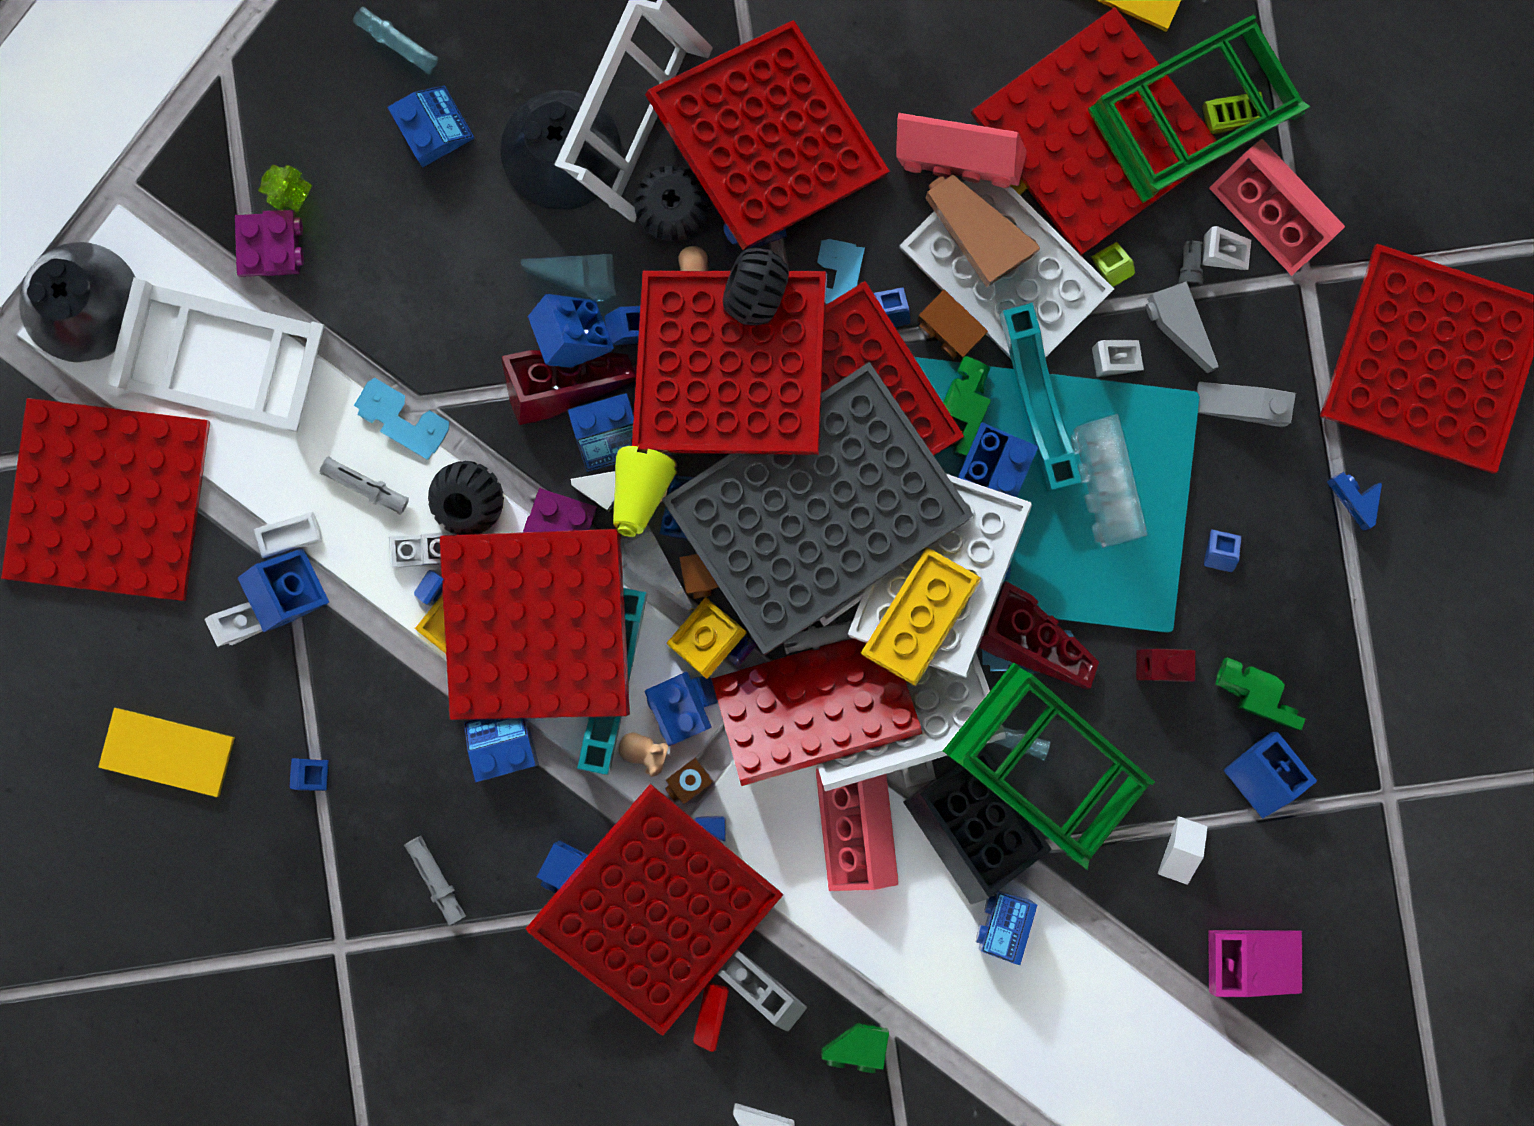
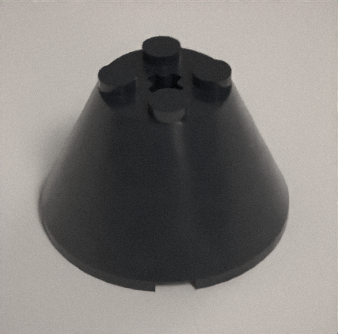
[501,90,621,210]
[19,242,136,363]

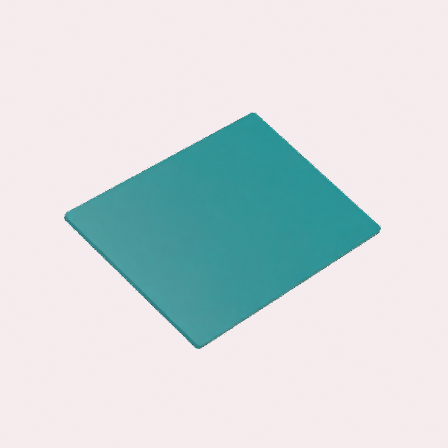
[914,357,1200,633]

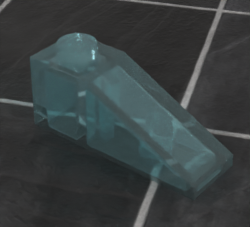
[521,254,616,301]

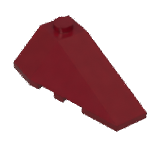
[502,350,636,425]
[978,581,1099,690]

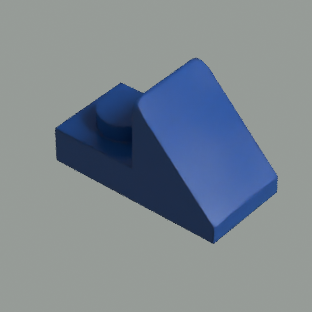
[1327,472,1382,531]

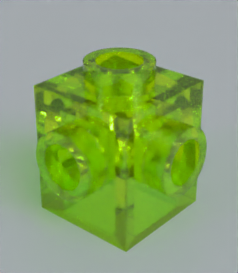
[258,164,313,212]

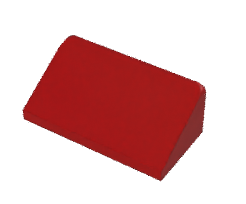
[693,983,729,1052]

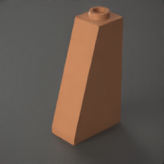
[926,175,1040,288]

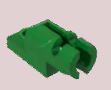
[943,356,991,459]
[1215,657,1306,730]

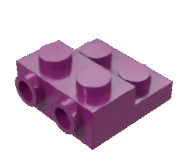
[235,210,304,277]
[523,488,597,532]

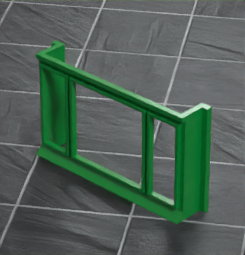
[1088,14,1310,203]
[943,662,1155,870]

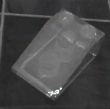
[621,526,694,613]

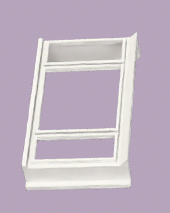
[555,0,713,222]
[107,278,325,433]

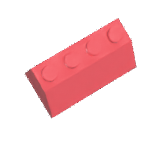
[896,113,1027,188]
[1209,139,1345,276]
[816,768,899,891]

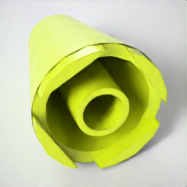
[613,446,677,537]

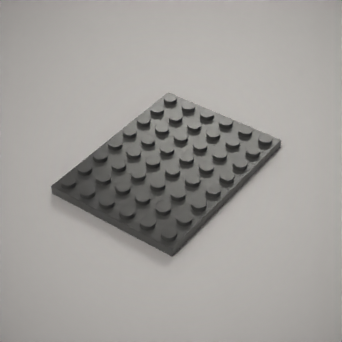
[662,362,974,655]

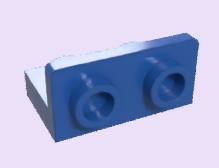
[644,672,712,746]

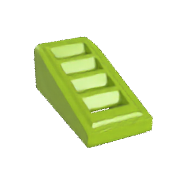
[1202,92,1263,134]

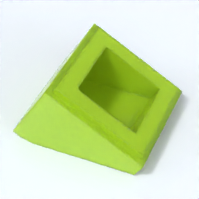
[1091,242,1135,287]

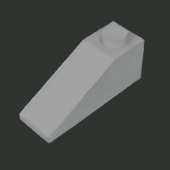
[1146,281,1219,373]
[1197,382,1296,427]
[717,949,807,1032]

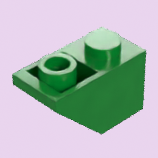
[821,1023,889,1073]

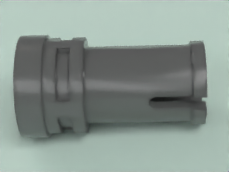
[1178,240,1203,287]

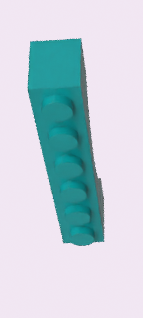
[999,303,1082,492]
[577,588,648,775]

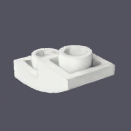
[388,532,453,568]

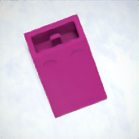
[1208,930,1302,997]

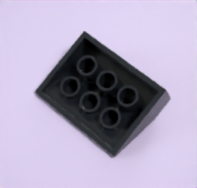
[903,747,1052,905]

